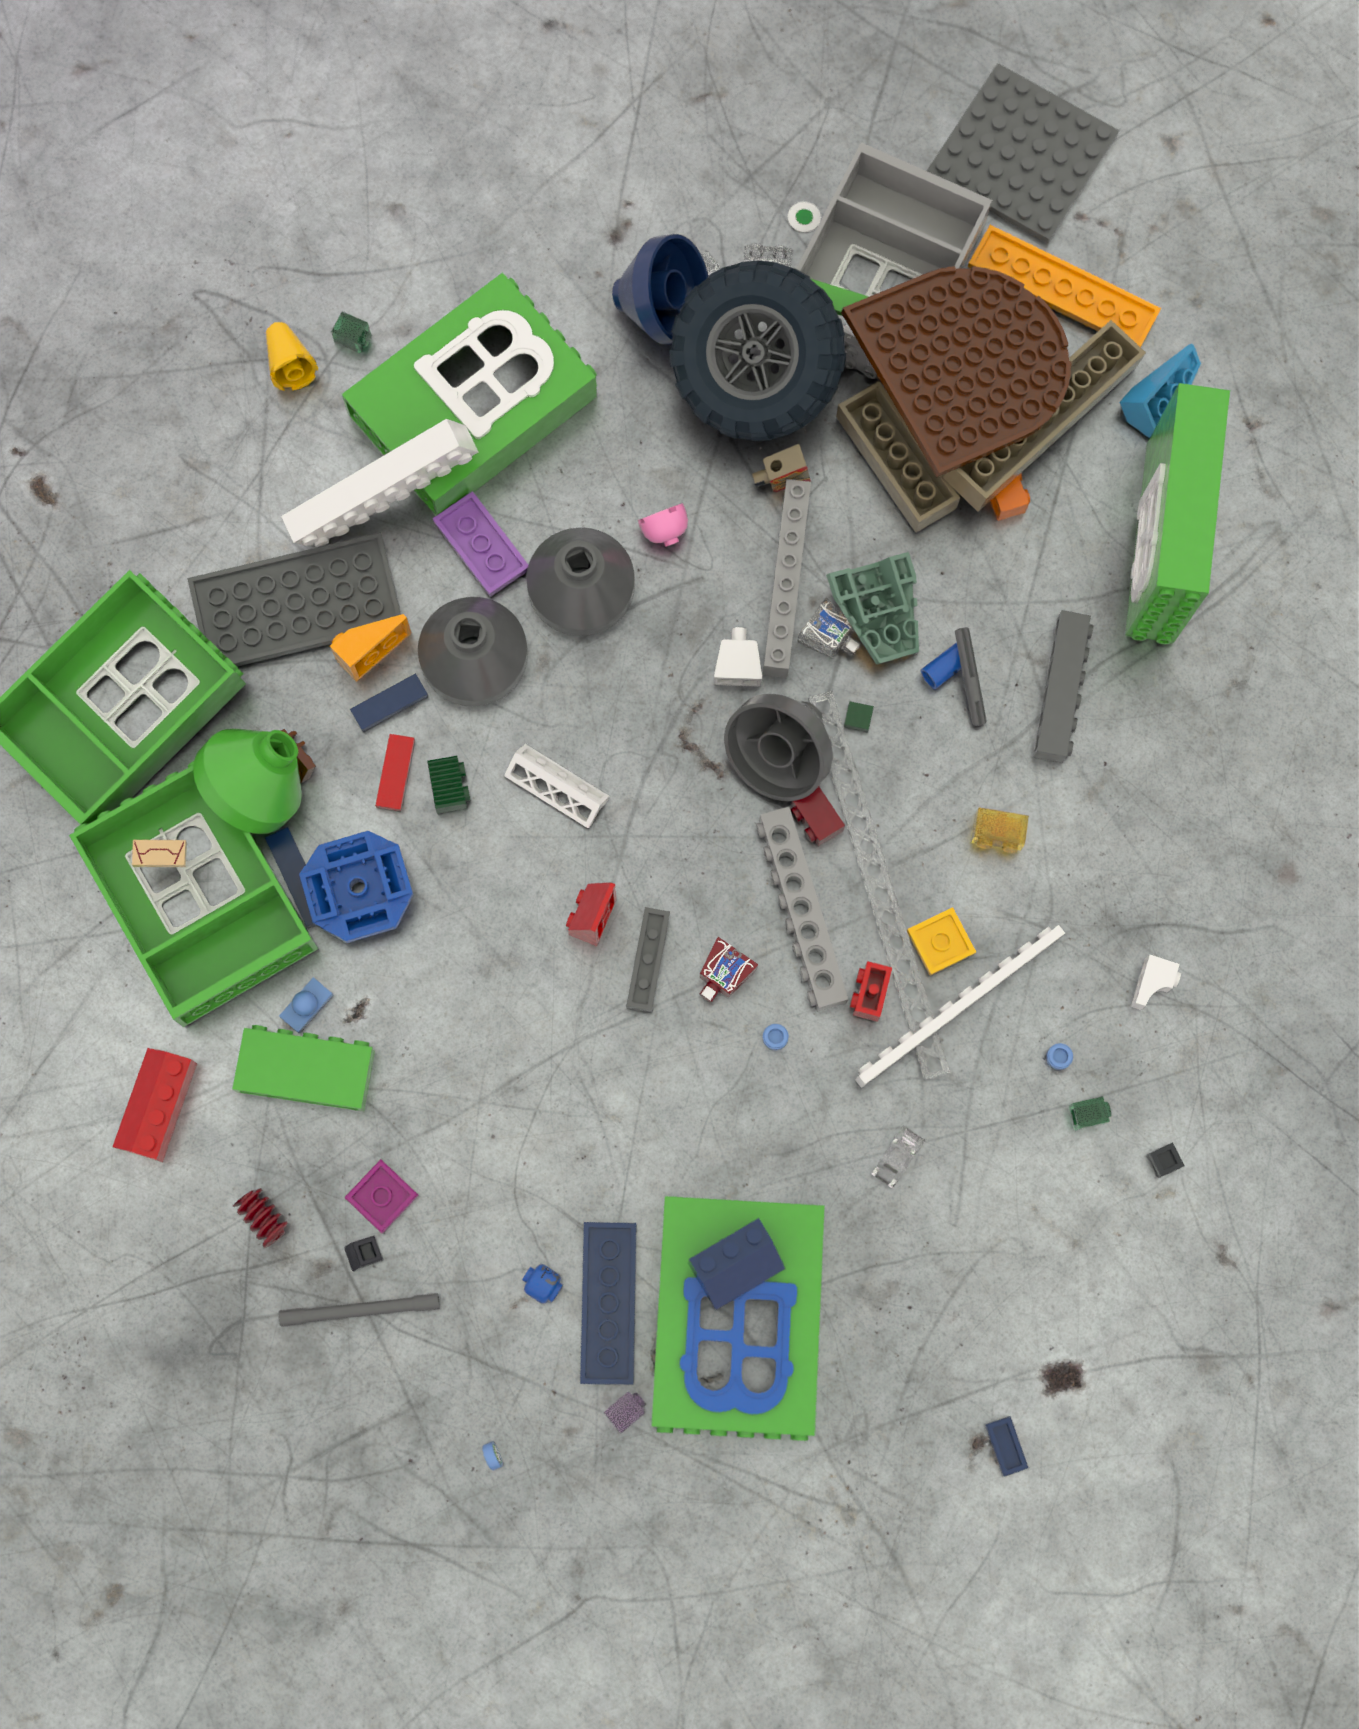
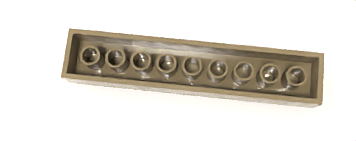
[943,320,1146,512]

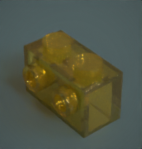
[971,807,1029,853]

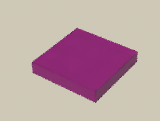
[344,1159,419,1234]

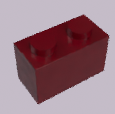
[790,786,845,847]

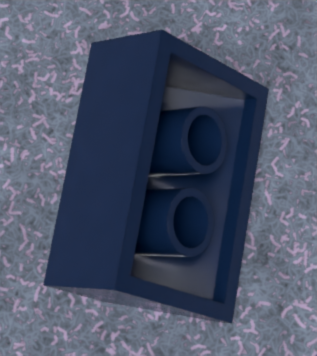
[688,1218,785,1310]

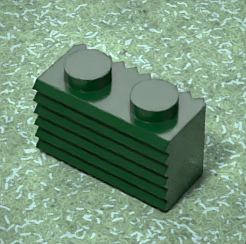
[427,755,471,814]

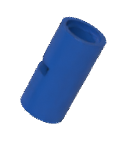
[920,642,962,689]

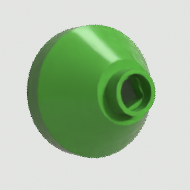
[193,729,302,834]

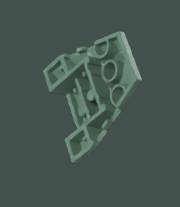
[826,552,919,665]

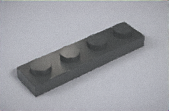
[626,907,670,1012]

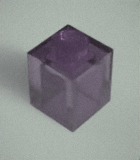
[604,1391,646,1433]

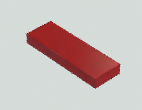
[375,734,415,812]

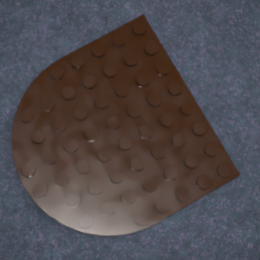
[841,266,1071,477]

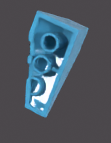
[1119,344,1201,438]

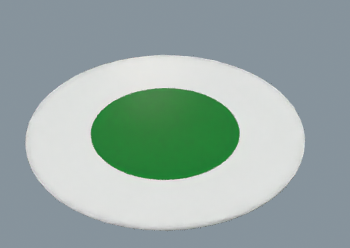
[788,202,821,232]

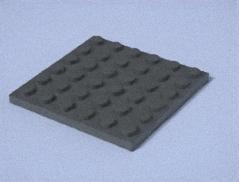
[927,63,1119,244]

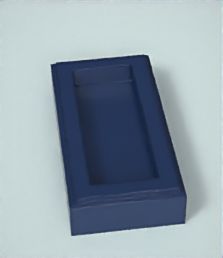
[984,1416,1029,1477]

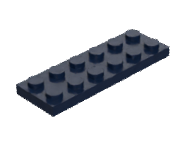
[580,1222,636,1385]

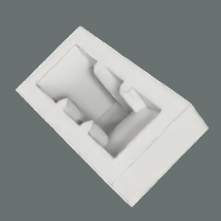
[1131,955,1181,1010]

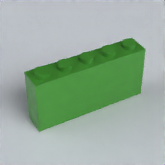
[232,1025,375,1112]

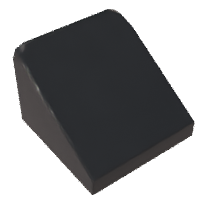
[344,1236,382,1272]

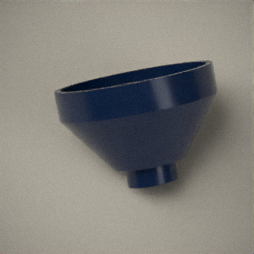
[612,234,709,345]

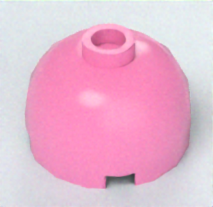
[637,503,688,547]

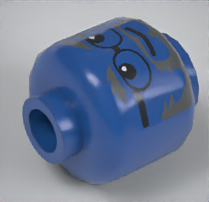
[522,1264,563,1304]

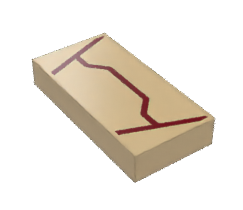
[132,840,187,867]

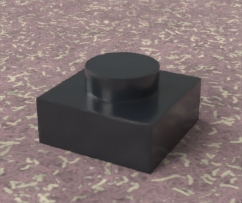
[1148,1142,1185,1178]

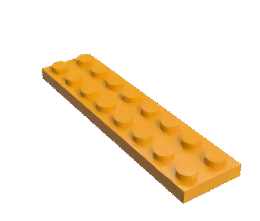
[968,225,1161,347]

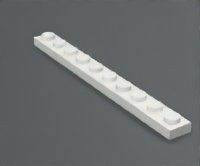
[855,925,1065,1088]

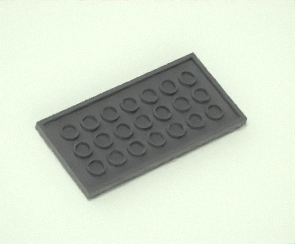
[187,532,401,666]

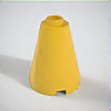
[266,322,318,391]

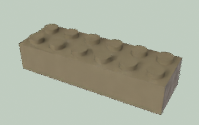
[836,381,960,533]

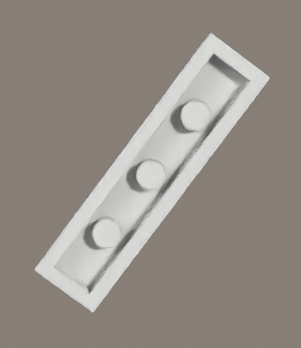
[504,744,609,828]

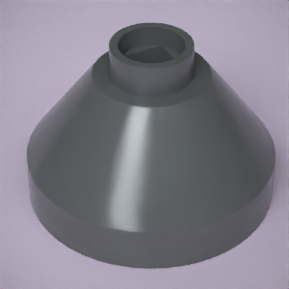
[526,527,635,636]
[418,597,528,707]
[724,694,833,801]

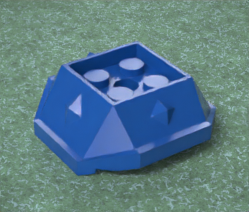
[299,831,414,943]

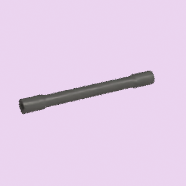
[279,1293,440,1327]

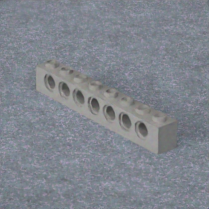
[763,479,811,678]
[756,807,848,1012]

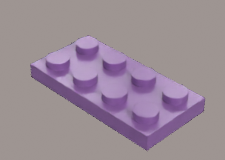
[432,491,528,597]

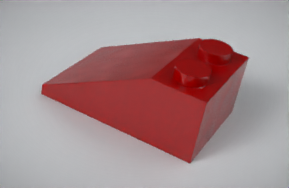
[566,882,616,946]

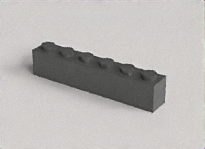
[1033,610,1093,763]

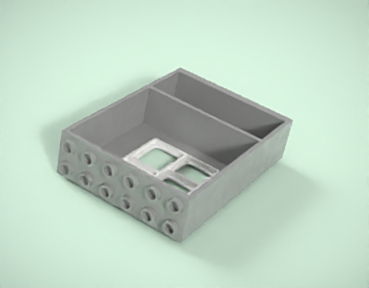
[796,143,993,380]

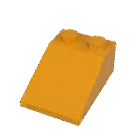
[330,614,412,682]

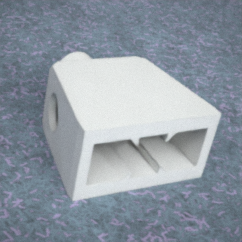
[714,627,762,686]

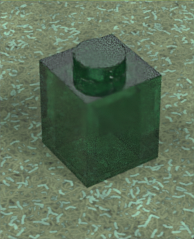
[331,311,372,353]
[1068,1096,1112,1131]

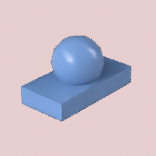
[279,977,333,1034]

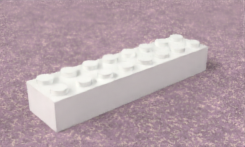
[281,419,478,547]

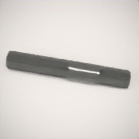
[955,627,987,726]

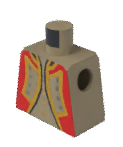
[752,444,811,492]

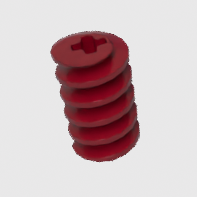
[233,1188,288,1248]

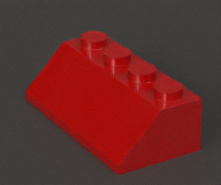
[112,1048,197,1163]

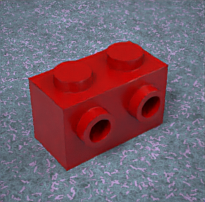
[850,961,893,1022]

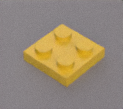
[907,907,976,976]

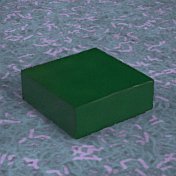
[844,701,874,732]

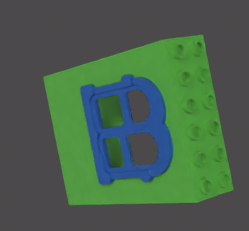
[652,1196,825,1441]

